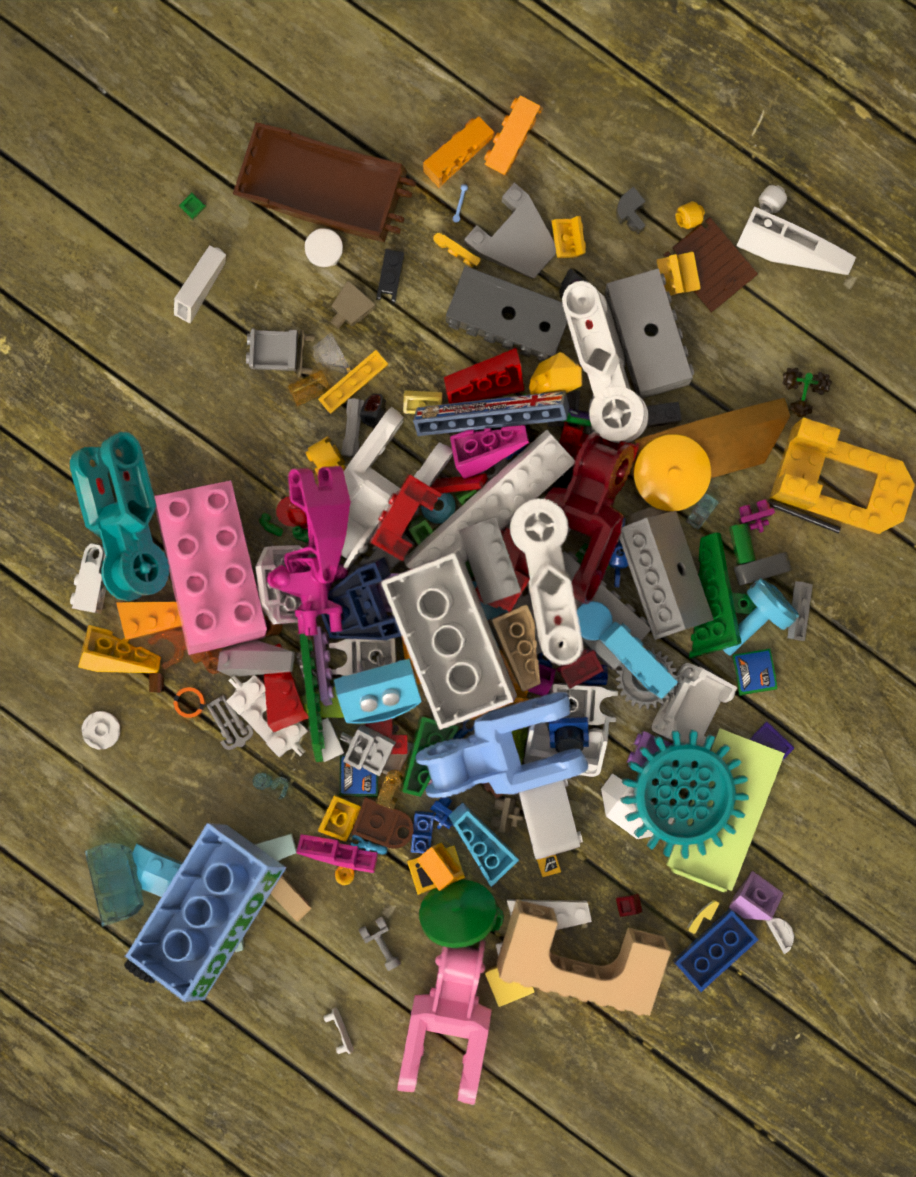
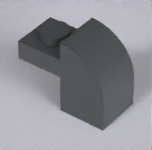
[616,187,646,234]

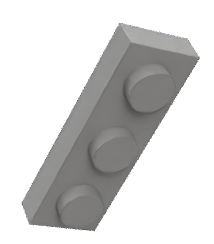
[787,581,813,641]

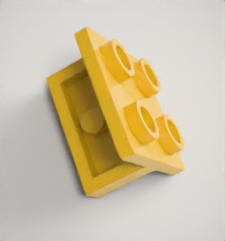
[656,252,701,296]

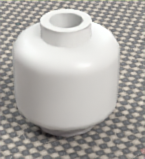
[759,185,787,214]

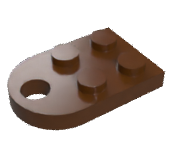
[351,797,414,849]

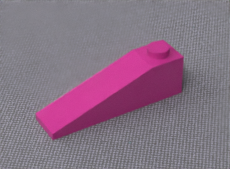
[450,425,529,479]

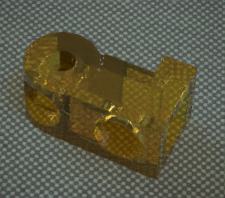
[376,770,403,810]

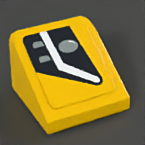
[537,854,561,877]

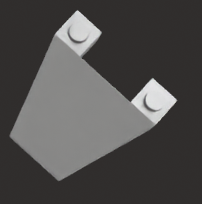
[464,182,556,279]

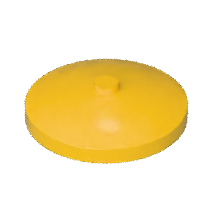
[633,434,711,511]

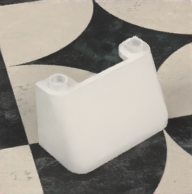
[652,663,737,746]
[519,779,583,860]

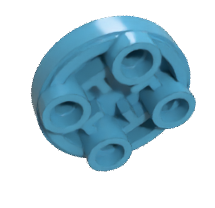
[576,601,613,641]

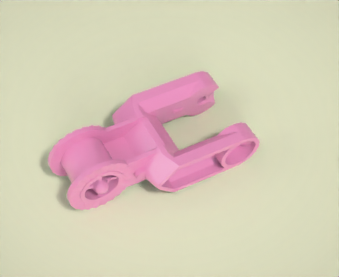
[397,940,492,1105]

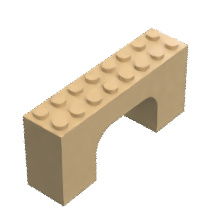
[497,899,671,1016]

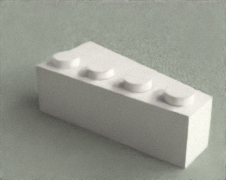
[507,899,592,930]

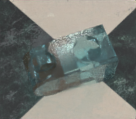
[685,493,719,530]

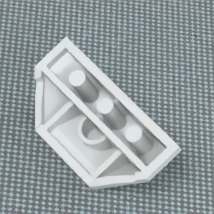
[601,773,674,839]

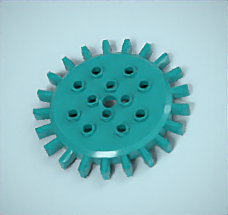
[620,730,749,859]

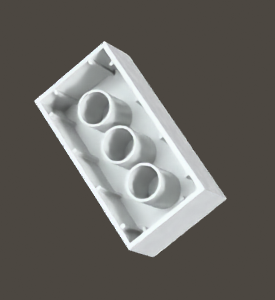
[381,550,517,729]

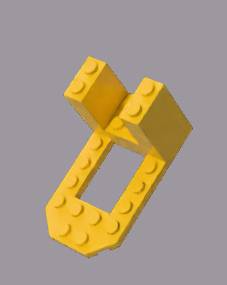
[769,417,915,534]

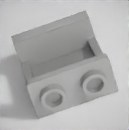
[246,328,298,371]

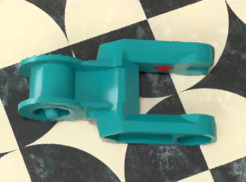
[70,432,169,601]

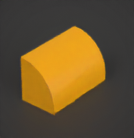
[417,842,464,891]

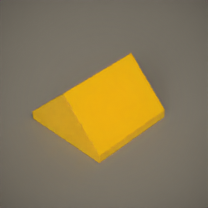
[318,794,361,842]

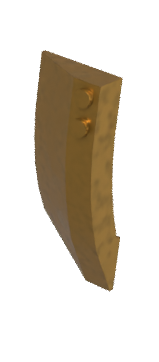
[634,398,790,478]

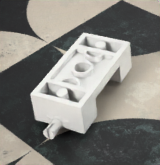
[226,675,309,757]

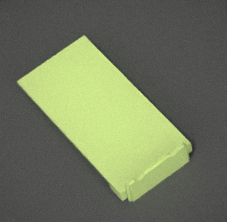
[666,728,785,892]

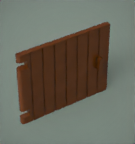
[663,217,758,313]

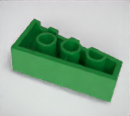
[400,716,459,797]

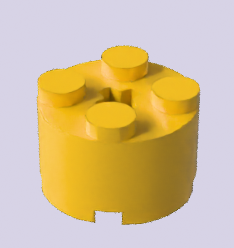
[305,436,347,475]

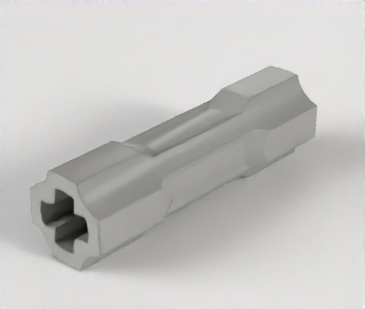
[341,398,364,458]

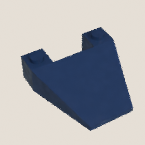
[321,557,402,640]

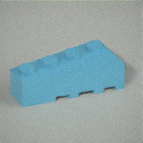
[599,622,678,699]

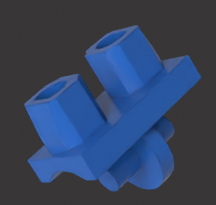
[430,796,455,830]

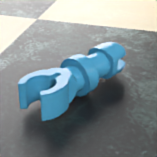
[350,835,388,855]

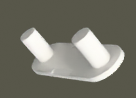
[324,1008,353,1054]

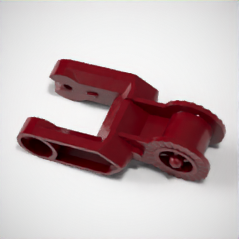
[515,432,634,604]

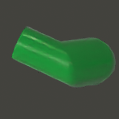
[259,513,284,537]
[292,526,309,543]

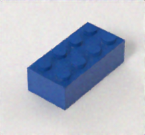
[672,909,758,992]

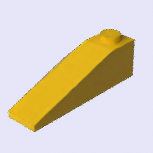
[78,625,161,673]

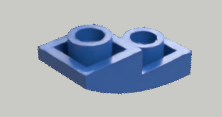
[411,811,434,854]

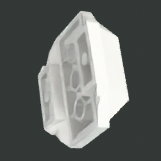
[255,545,312,624]

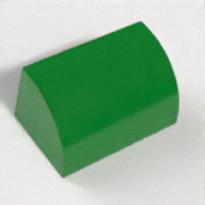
[729,523,756,565]

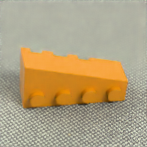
[116,602,182,640]

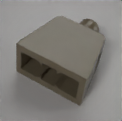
[330,281,376,329]

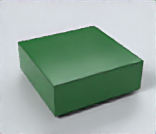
[179,193,206,220]

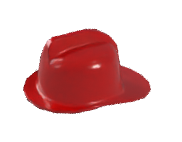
[276,496,308,528]

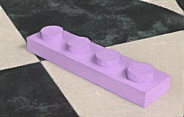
[313,626,335,706]

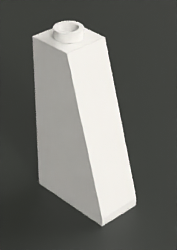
[174,245,226,324]

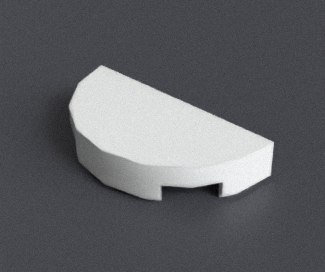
[765,917,794,954]

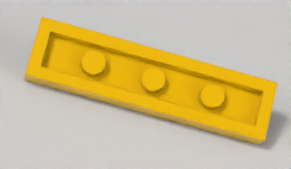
[318,350,388,414]

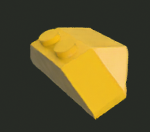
[529,352,582,395]

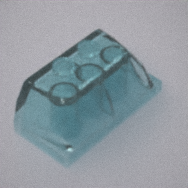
[85,843,144,927]

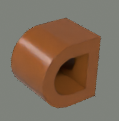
[264,616,282,637]

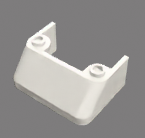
[524,718,609,777]

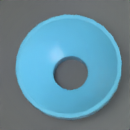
[421,493,456,524]

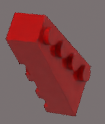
[443,348,524,404]
[264,643,309,732]

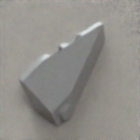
[217,640,295,677]

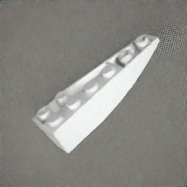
[736,207,856,275]

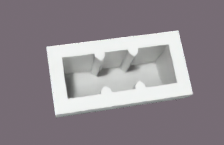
[308,718,345,762]

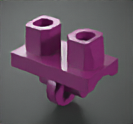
[738,499,775,533]

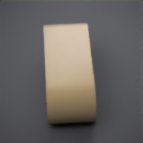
[270,876,312,922]

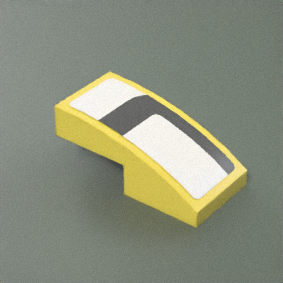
[686,900,719,934]

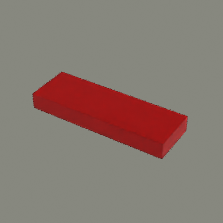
[430,473,488,493]

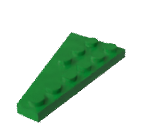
[689,532,742,659]
[299,634,325,762]

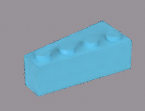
[449,802,519,887]

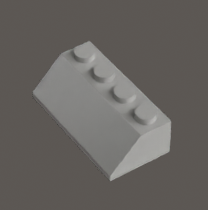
[459,517,521,605]

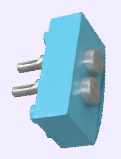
[334,655,421,724]

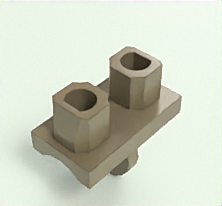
[491,797,524,833]

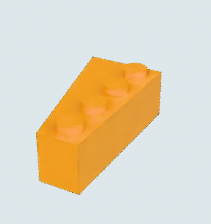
[484,95,543,176]
[423,116,495,188]

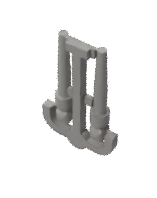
[207,695,253,750]

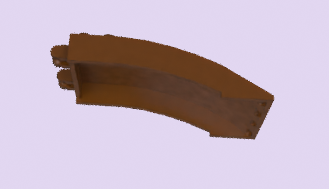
[233,122,416,243]

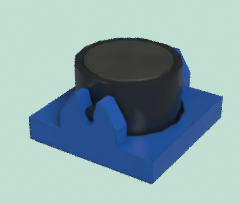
[549,717,589,753]

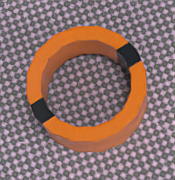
[174,687,206,718]

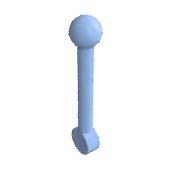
[453,184,468,223]

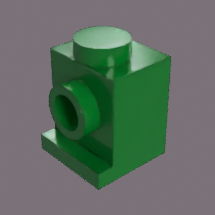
[732,592,757,615]

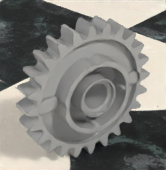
[616,648,678,710]

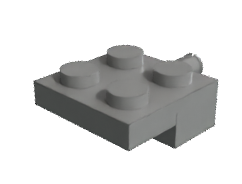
[340,724,396,776]

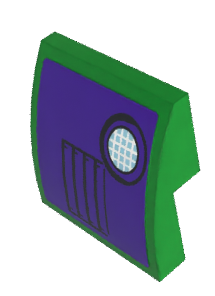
[563,408,592,427]

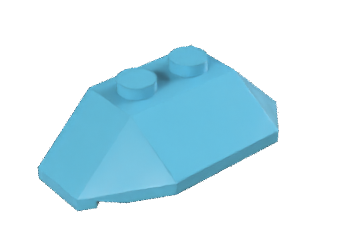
[129,844,183,897]

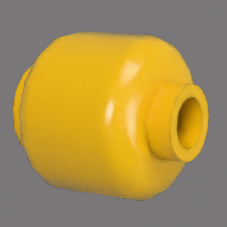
[675,201,705,229]

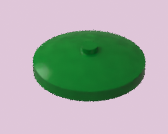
[419,880,497,948]

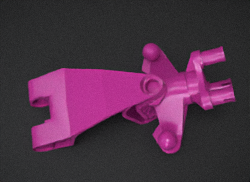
[267,466,351,636]

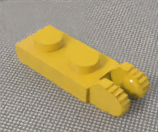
[433,233,482,268]

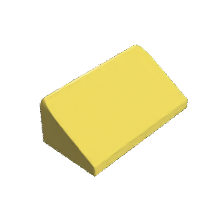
[403,390,442,414]

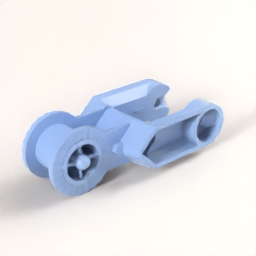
[415,692,589,798]

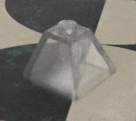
[311,333,351,374]

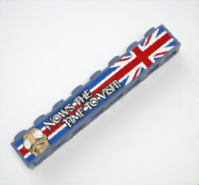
[413,391,569,436]

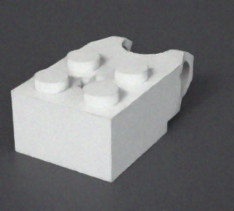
[70,544,106,614]
[329,638,397,676]
[550,682,618,725]

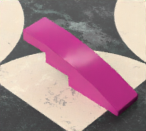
[296,834,378,873]

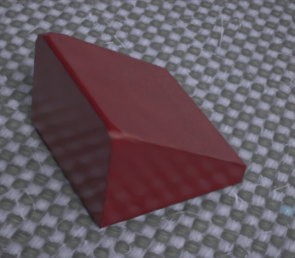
[616,893,642,917]

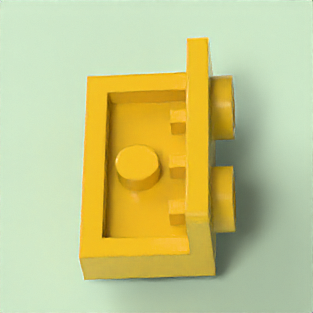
[552,216,586,258]

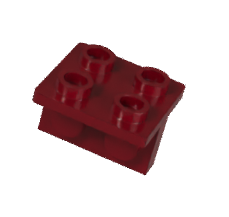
[557,648,604,689]

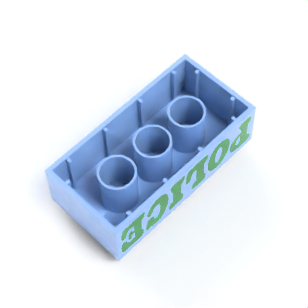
[125,823,286,1002]

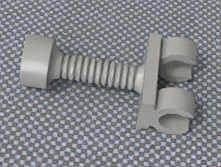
[359,917,401,971]

